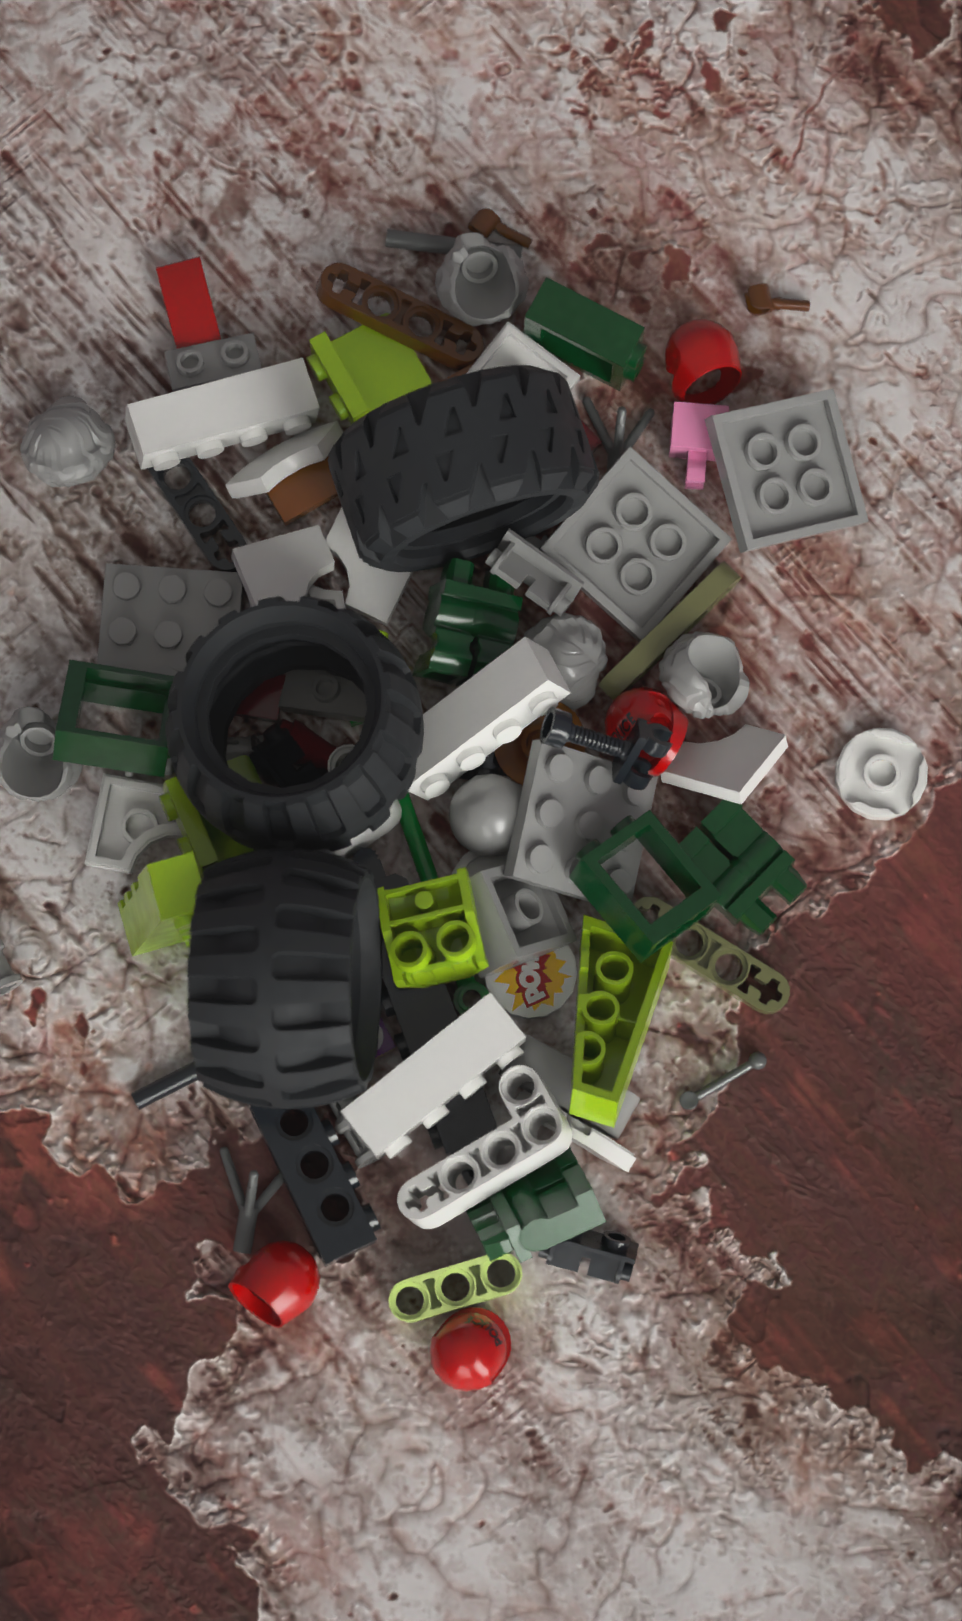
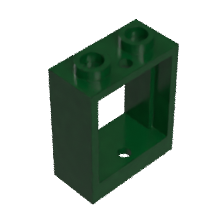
[524,277,648,391]
[53,660,174,777]
[569,810,722,963]

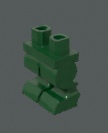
[412,558,523,687]

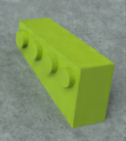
[117,852,204,957]
[569,915,673,1128]

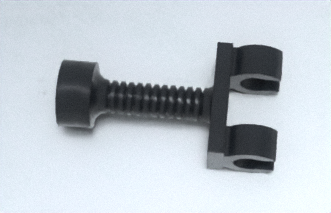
[540,707,673,790]

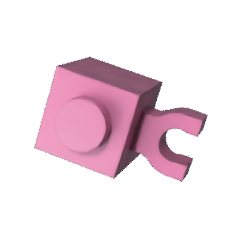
[669,401,729,490]

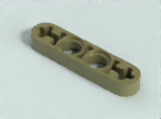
[598,561,741,700]
[634,896,790,1014]

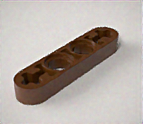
[316,263,484,370]

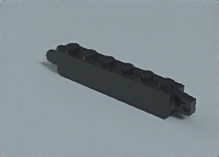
[351,847,497,1186]

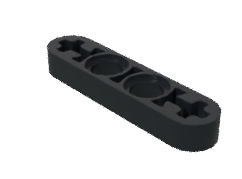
[146,457,246,572]

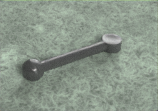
[680,1051,767,1110]

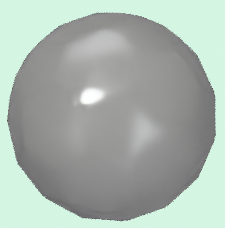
[449,774,522,856]

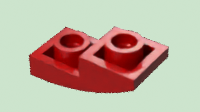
[156,256,221,349]

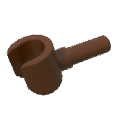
[467,208,533,249]
[744,283,810,316]

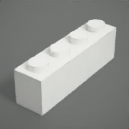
[125,357,320,471]
[408,637,571,801]
[341,992,526,1159]

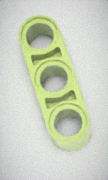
[388,1253,522,1323]

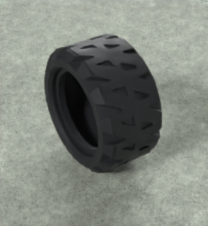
[327,365,599,572]

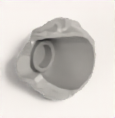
[435,232,529,326]
[20,396,116,488]
[523,613,608,710]
[659,631,750,719]
[0,706,83,802]

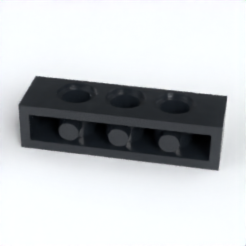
[247,1104,381,1267]

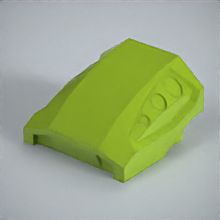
[377,867,489,988]

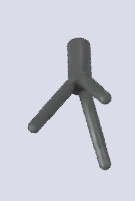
[582,397,655,472]
[220,1146,284,1254]

